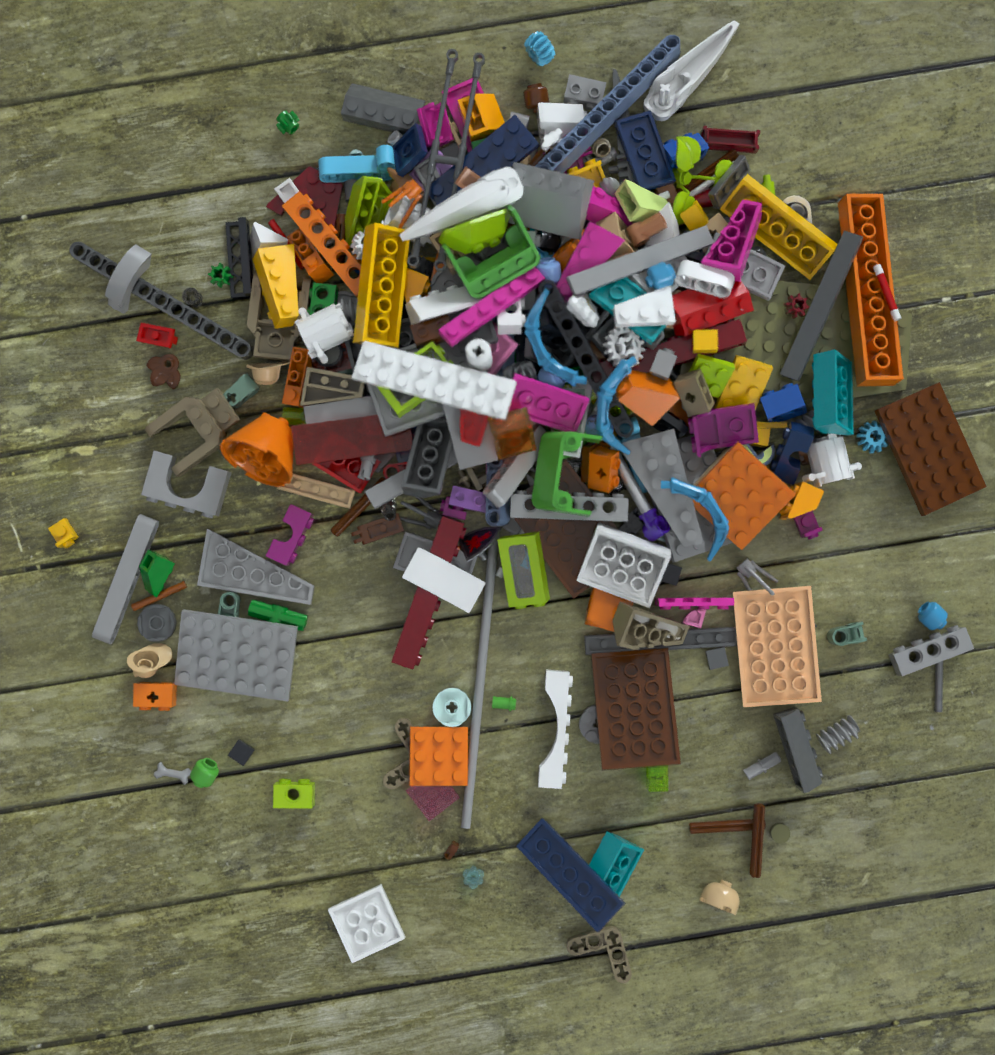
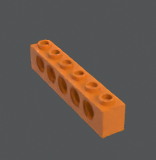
[282,191,362,298]

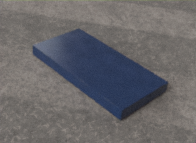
[614,110,676,190]

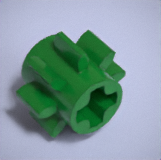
[276,110,300,135]
[208,263,233,288]

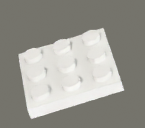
[328,884,405,963]

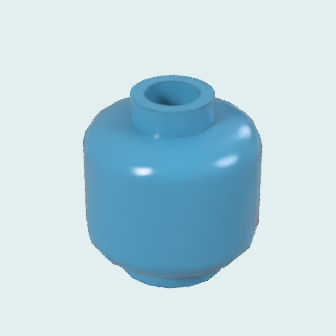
[645,262,676,290]
[918,602,948,630]

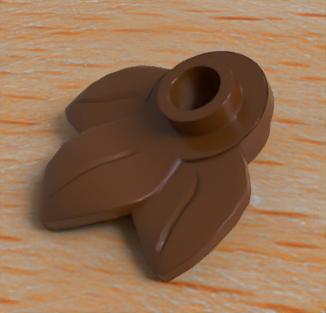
[146,354,181,390]

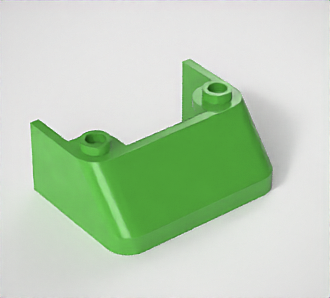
[441,205,540,299]
[532,431,602,517]

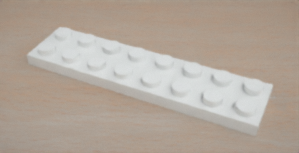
[352,341,517,421]

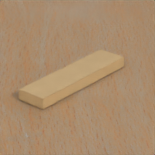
[276,474,356,509]

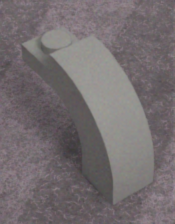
[105,244,152,314]

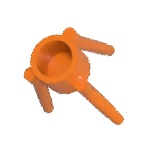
[381,179,423,229]

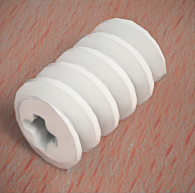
[466,339,493,372]

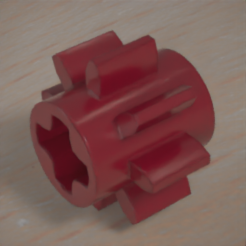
[783,293,810,319]

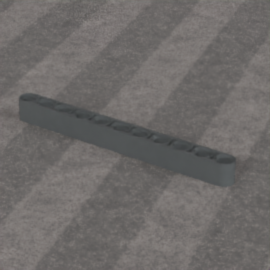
[69,242,254,360]

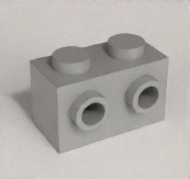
[563,74,607,111]

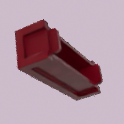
[701,126,760,153]

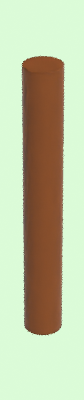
[131,581,187,611]

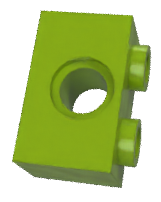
[273,779,315,809]

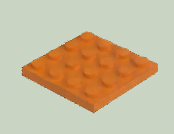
[693,441,796,550]

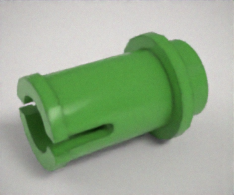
[492,696,516,712]

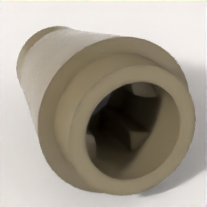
[592,136,611,157]

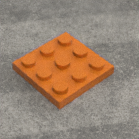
[409,727,468,786]

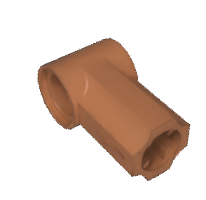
[626,212,668,248]

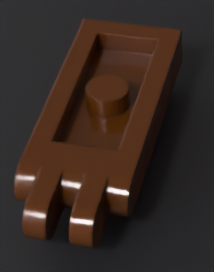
[351,513,405,545]

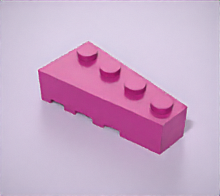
[585,186,636,227]
[701,200,762,282]

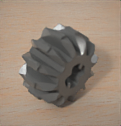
[503,360,537,380]

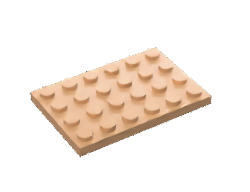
[733,586,822,707]

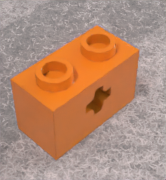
[588,446,621,493]
[133,682,177,711]

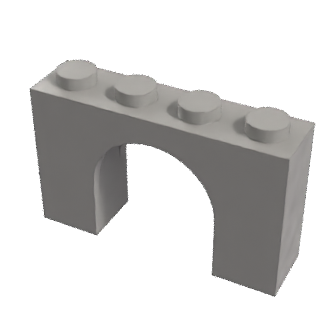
[141,451,232,519]

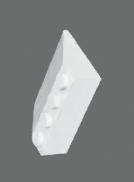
[576,522,671,608]

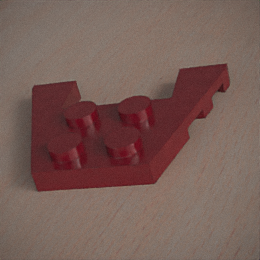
[266,166,343,228]

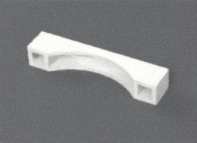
[538,669,573,789]

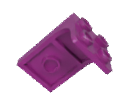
[688,403,759,458]

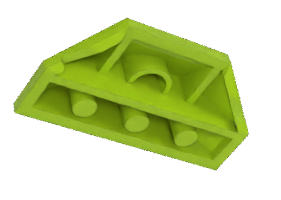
[345,176,393,246]
[438,209,511,254]

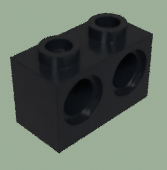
[539,308,574,350]

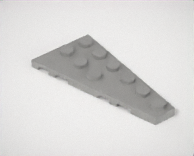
[622,429,704,547]
[197,529,315,605]

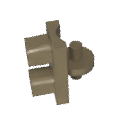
[457,464,487,491]

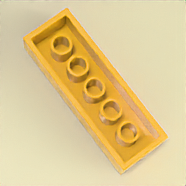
[720,174,838,280]
[353,223,410,348]

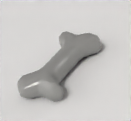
[154,762,191,785]

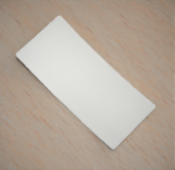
[402,547,485,613]

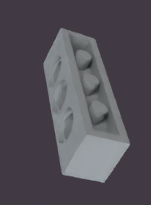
[888,625,974,676]

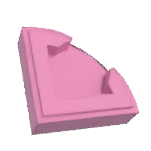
[682,609,706,628]

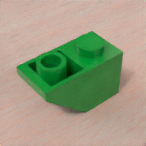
[139,550,175,597]

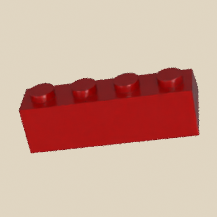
[672,281,754,336]

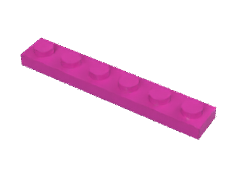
[439,267,545,347]

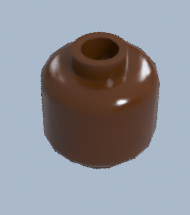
[523,83,550,113]

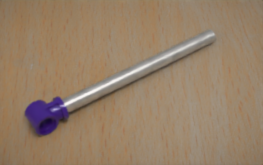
[587,400,670,541]

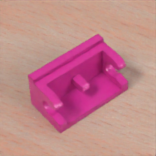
[417,102,454,148]

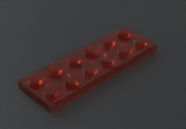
[291,415,413,466]

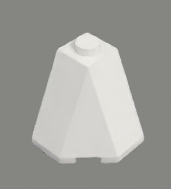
[537,103,587,149]

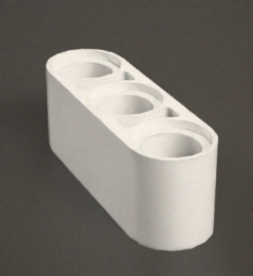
[675,260,735,298]

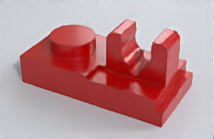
[136,323,178,349]

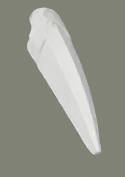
[643,20,739,121]
[399,167,523,241]

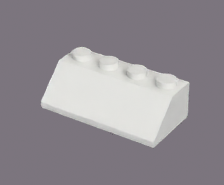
[405,285,491,325]

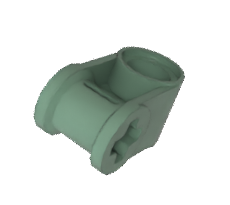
[223,373,260,409]
[217,591,241,617]
[827,621,867,646]

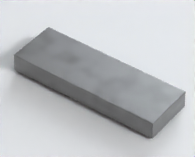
[708,155,751,209]

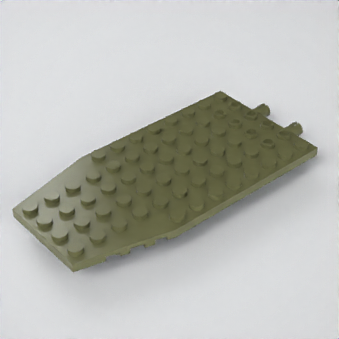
[661,281,912,400]

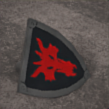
[459,527,501,562]

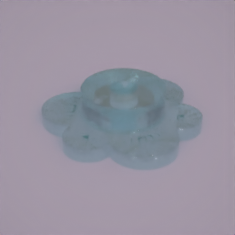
[463,866,484,889]

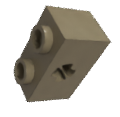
[674,369,714,417]

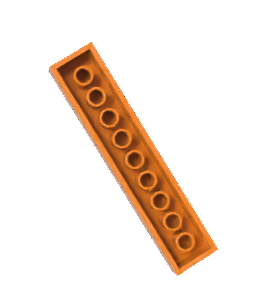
[838,194,903,386]

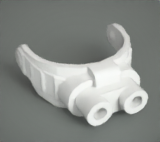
[541,128,563,153]

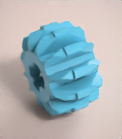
[524,31,555,66]
[856,421,888,454]

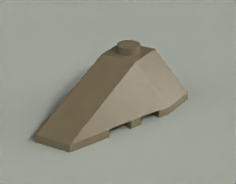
[613,602,690,650]

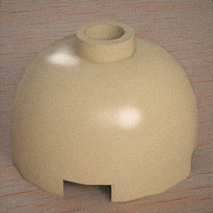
[699,880,740,915]

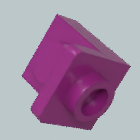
[440,496,467,521]
[793,511,823,540]

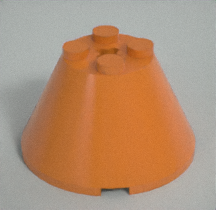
[220,413,294,487]

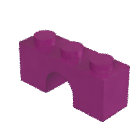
[266,504,314,566]

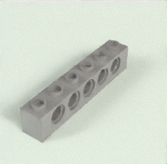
[510,490,629,522]

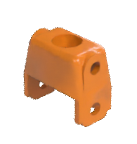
[584,587,633,632]

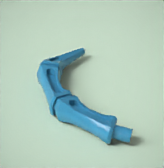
[524,288,587,387]
[595,356,637,455]
[661,477,729,561]

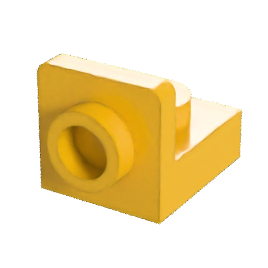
[48,518,79,549]

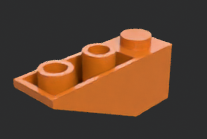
[287,228,334,284]
[282,347,312,408]

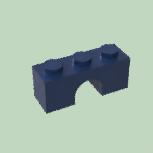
[769,421,814,485]

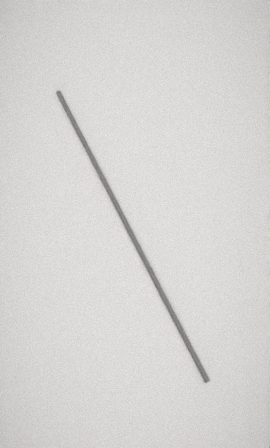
[461,148,538,829]

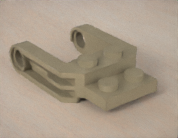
[247,272,313,361]
[144,388,240,477]

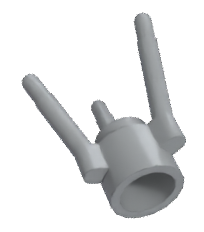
[737,558,778,596]

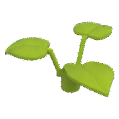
[672,136,733,225]

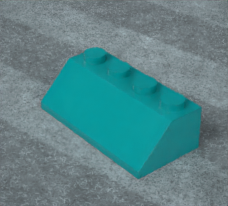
[812,349,854,435]
[589,831,644,897]

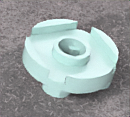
[433,688,471,727]

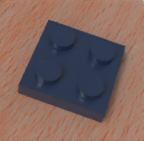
[392,123,428,177]

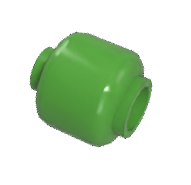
[190,758,219,788]

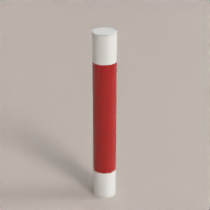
[873,264,901,321]

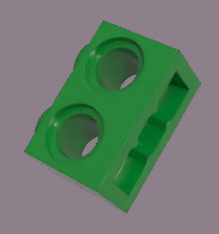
[307,283,339,315]

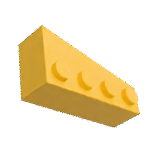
[253,244,299,329]

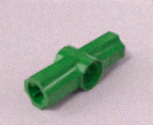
[248,600,308,631]

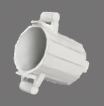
[381,191,431,247]
[294,303,354,364]
[802,434,862,487]

